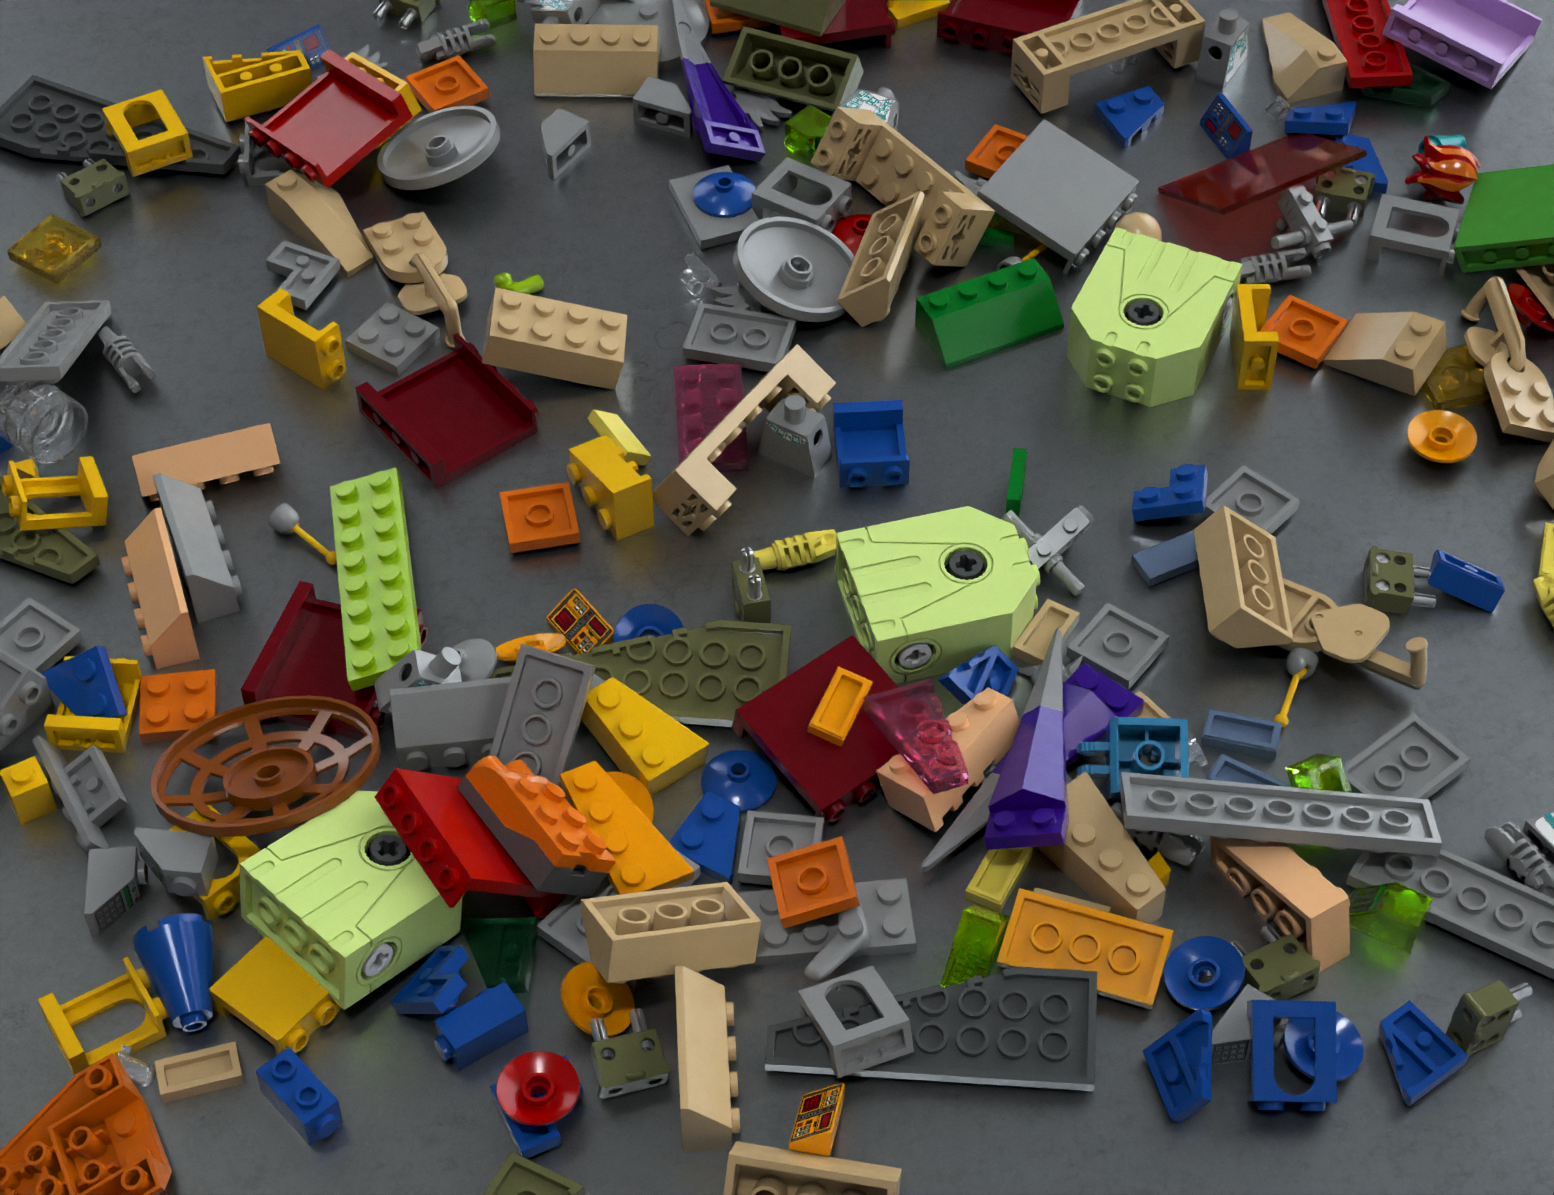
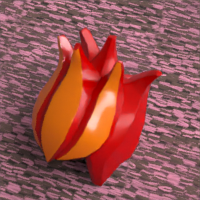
[1405,136,1481,204]

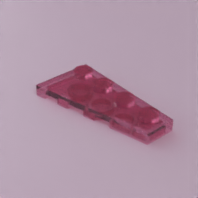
[863,679,969,794]

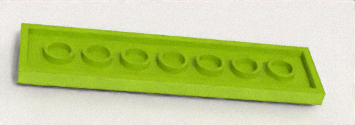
[330,467,422,691]

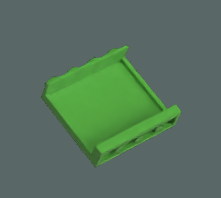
[1454,164,1554,273]

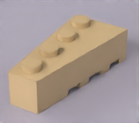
[1037,771,1166,924]

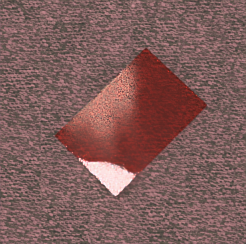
[1158,133,1367,215]

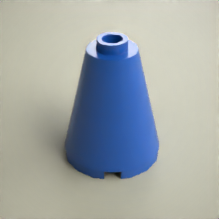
[133,914,214,1032]

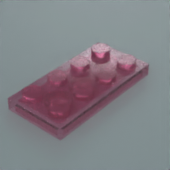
[674,363,749,472]

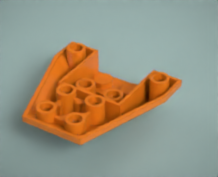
[0,1053,172,1195]

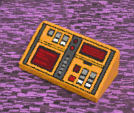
[546,588,614,654]
[788,1083,845,1156]

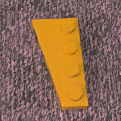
[560,761,695,895]

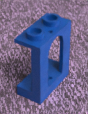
[1247,1000,1337,1111]

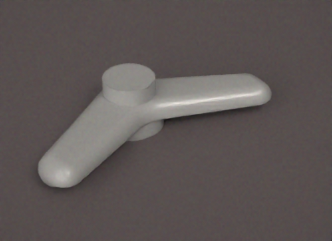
[804,887,871,981]

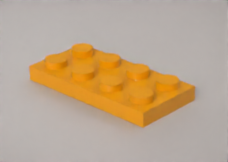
[997,888,1174,1010]

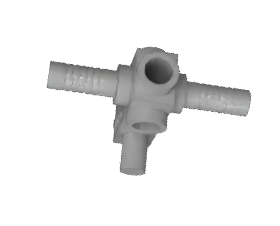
[1271,183,1354,259]
[1002,505,1095,597]

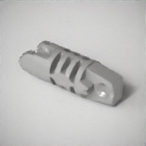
[416,19,497,62]
[1239,248,1312,284]
[97,326,157,393]
[1111,802,1205,866]
[1484,821,1554,898]

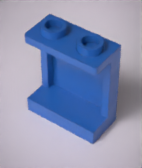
[833,400,910,488]

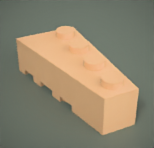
[876,687,1020,832]
[1210,836,1350,973]

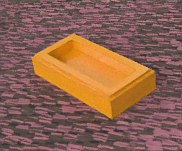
[807,666,873,747]

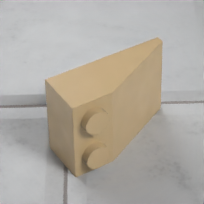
[1323,311,1447,396]

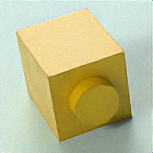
[0,756,57,825]

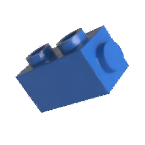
[433,981,529,1071]
[255,1047,343,1146]

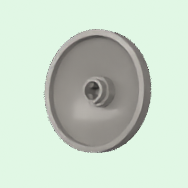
[589,0,709,71]
[377,106,501,190]
[733,216,855,322]

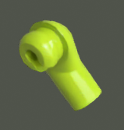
[494,272,544,295]

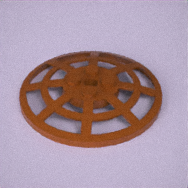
[150,695,381,837]

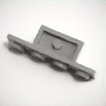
[32,735,129,853]

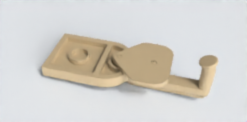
[363,211,468,349]
[1461,276,1554,442]
[1276,578,1428,690]

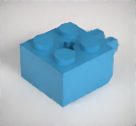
[1077,717,1189,803]

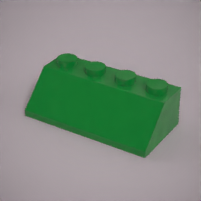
[915,258,1064,369]

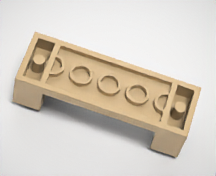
[1010,0,1205,114]
[811,107,995,267]
[653,344,836,536]

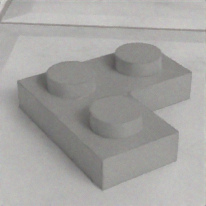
[266,240,341,310]

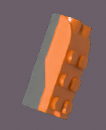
[457,755,616,897]

